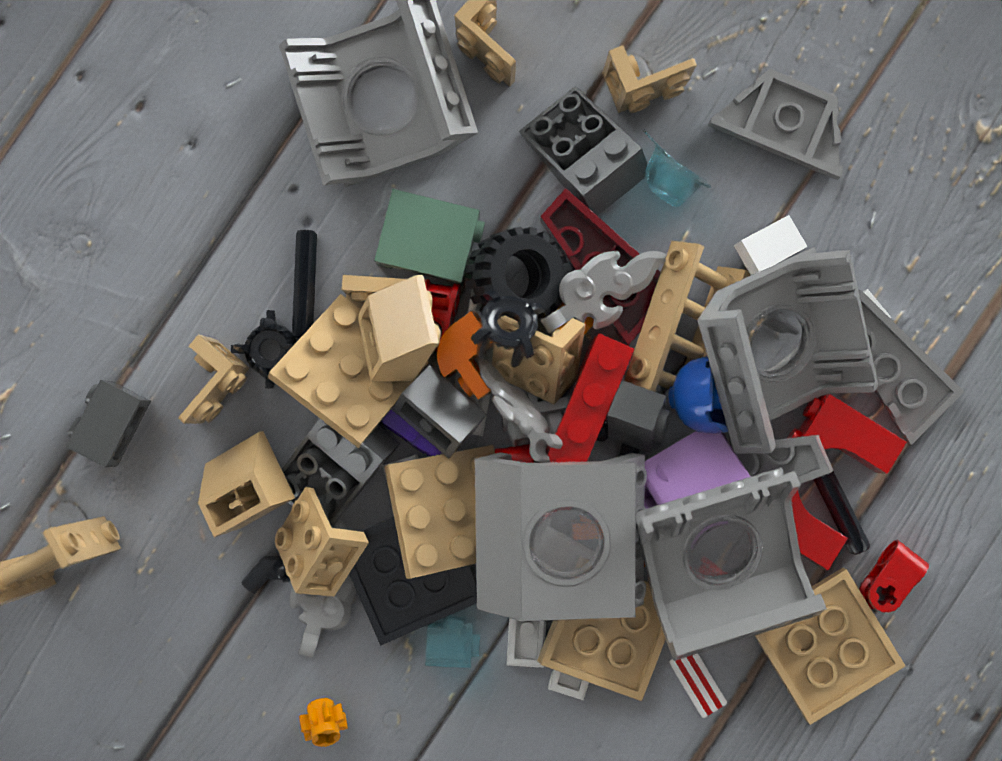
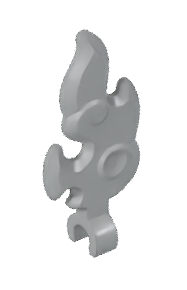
[541,251,667,333]
[475,356,563,463]
[290,520,357,658]

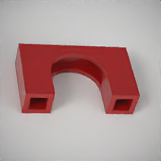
[539,334,635,463]
[787,394,907,570]

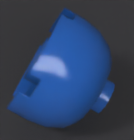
[668,357,729,433]

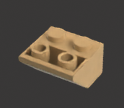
[358,275,440,382]
[198,431,295,537]

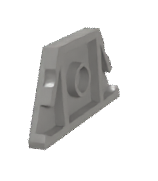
[708,69,843,180]

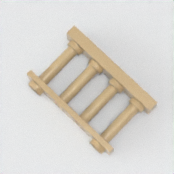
[624,241,751,392]
[0,516,121,606]

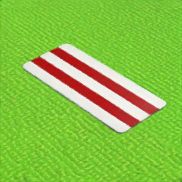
[669,654,727,718]

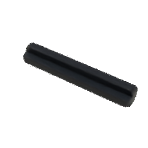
[292,230,317,338]
[813,471,870,555]

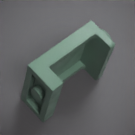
[374,189,485,286]

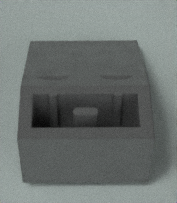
[519,86,650,216]
[282,418,400,527]

